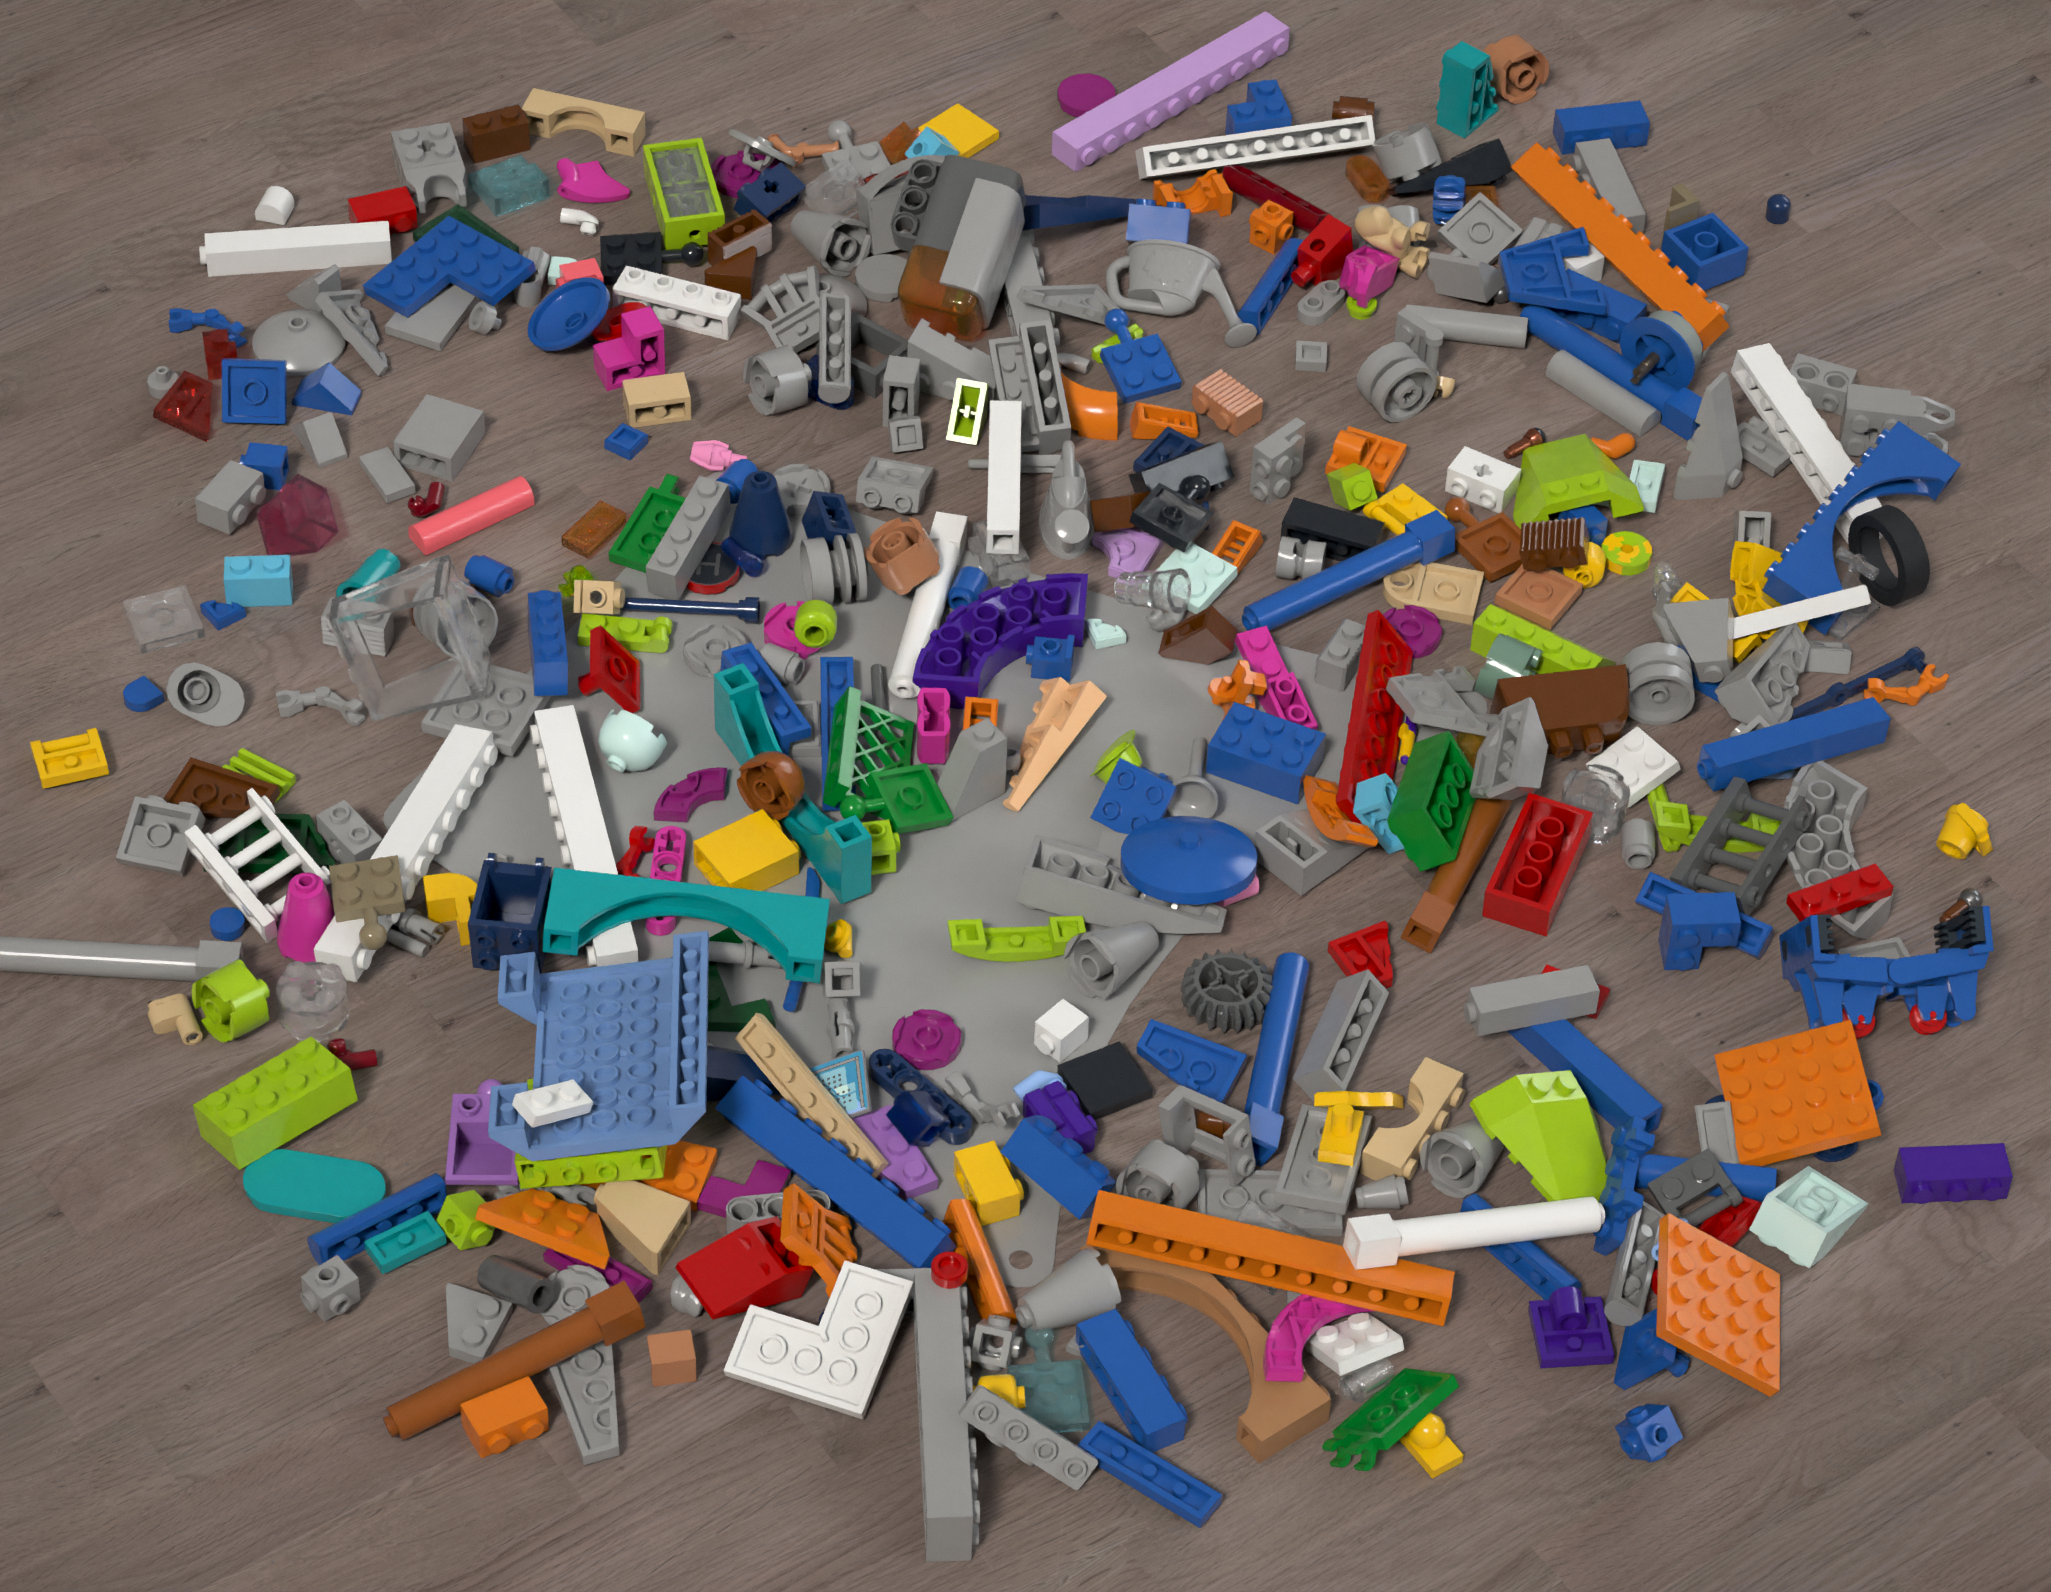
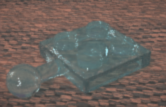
[1007,1326,1090,1433]

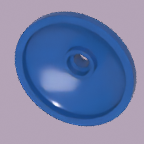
[528,277,610,351]

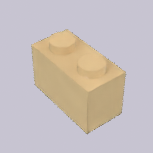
[622,372,691,428]

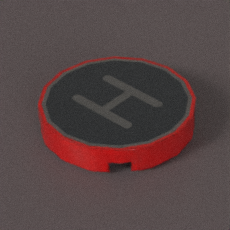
[687,542,741,595]

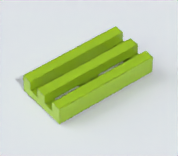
[222,748,296,803]

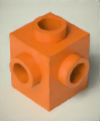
[1249,200,1294,255]

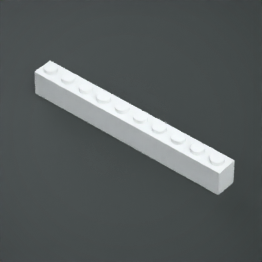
[529,705,638,967]
[313,724,498,982]

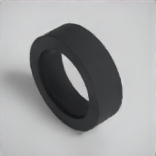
[1848,505,1930,606]

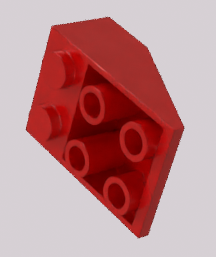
[675,1216,814,1320]

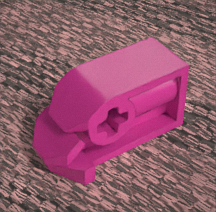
[1339,245,1400,308]

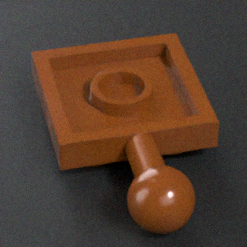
[1445,497,1522,582]

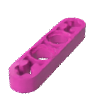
[645,826,686,936]

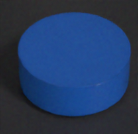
[210,907,245,941]

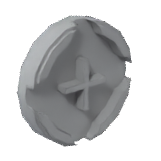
[773,464,830,515]

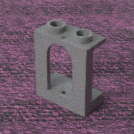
[1158,1084,1256,1188]

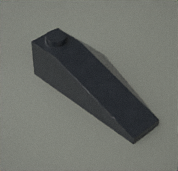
[1387,138,1513,195]

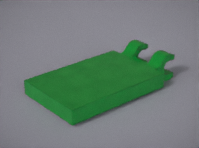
[608,474,686,573]
[1322,1368,1459,1471]

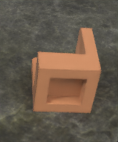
[647,1330,697,1387]

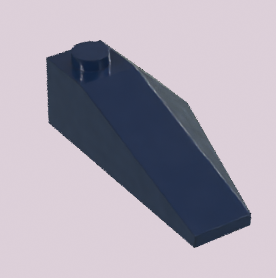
[706,1045,781,1101]

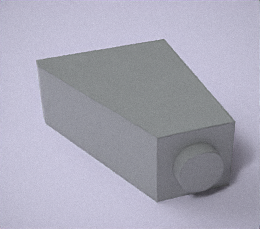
[1663,598,1734,683]
[937,718,1007,822]

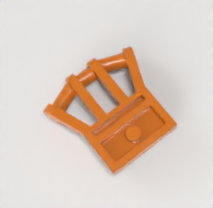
[780,1183,857,1298]

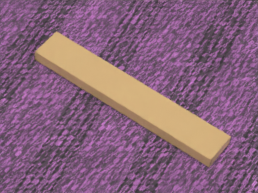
[735,1013,889,1179]

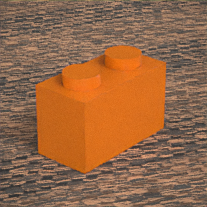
[460,1376,549,1458]

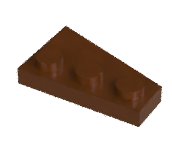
[163,757,281,818]

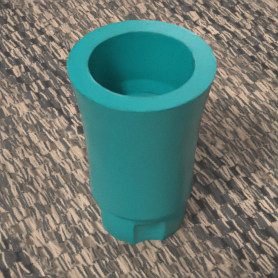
[336,548,401,606]

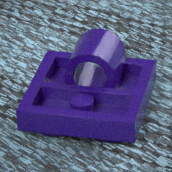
[1528,1286,1614,1369]

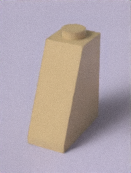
[594,1180,691,1276]

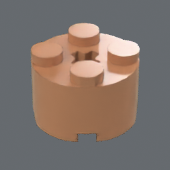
[1484,34,1549,104]
[864,517,940,595]

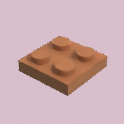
[1494,564,1583,630]

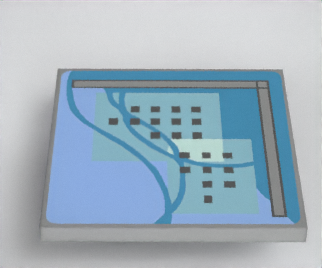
[809,1049,872,1118]

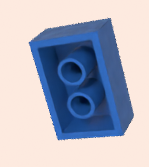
[1206,702,1326,805]

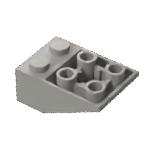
[1255,809,1370,896]

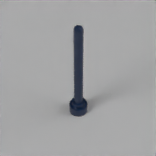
[620,597,760,623]

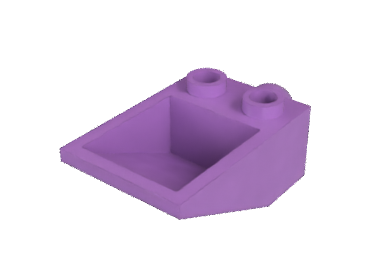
[445,1079,519,1185]

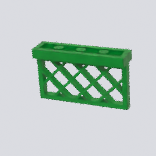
[823,686,914,819]

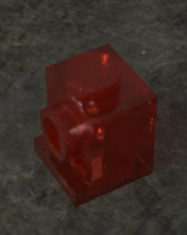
[202,329,238,380]

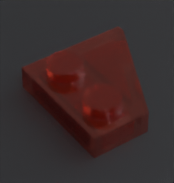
[153,370,212,442]

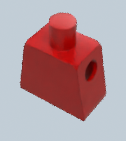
[1291,214,1353,287]

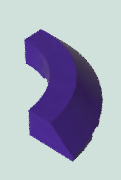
[912,573,1088,709]

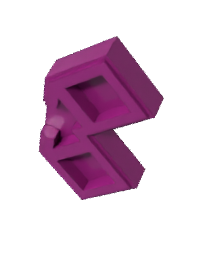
[697,1160,791,1218]

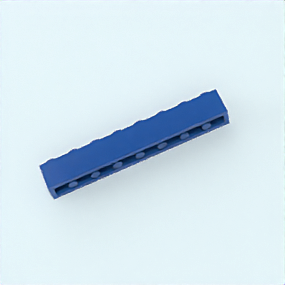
[715,1075,957,1268]

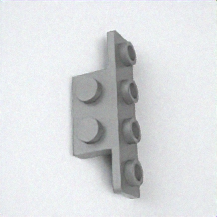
[959,1385,1098,1490]

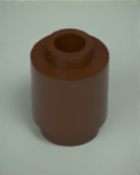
[1332,96,1375,121]

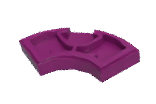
[653,767,728,822]

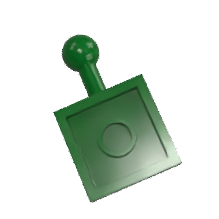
[840,763,954,834]

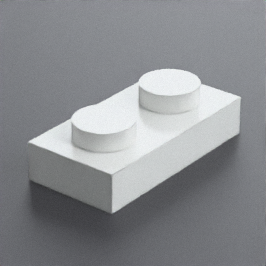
[512,1080,593,1128]

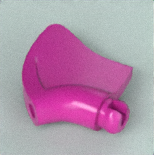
[556,158,630,203]

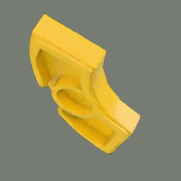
[1314,1091,1403,1110]

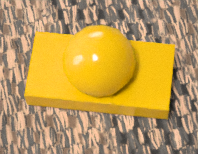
[1399,1413,1464,1479]

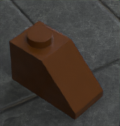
[1158,606,1237,665]

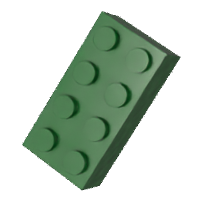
[1387,731,1476,872]

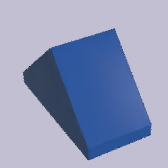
[292,362,362,416]

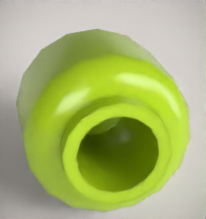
[794,599,838,648]

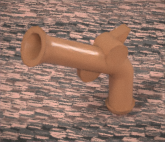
[767,133,839,169]

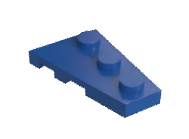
[1137,1019,1247,1104]

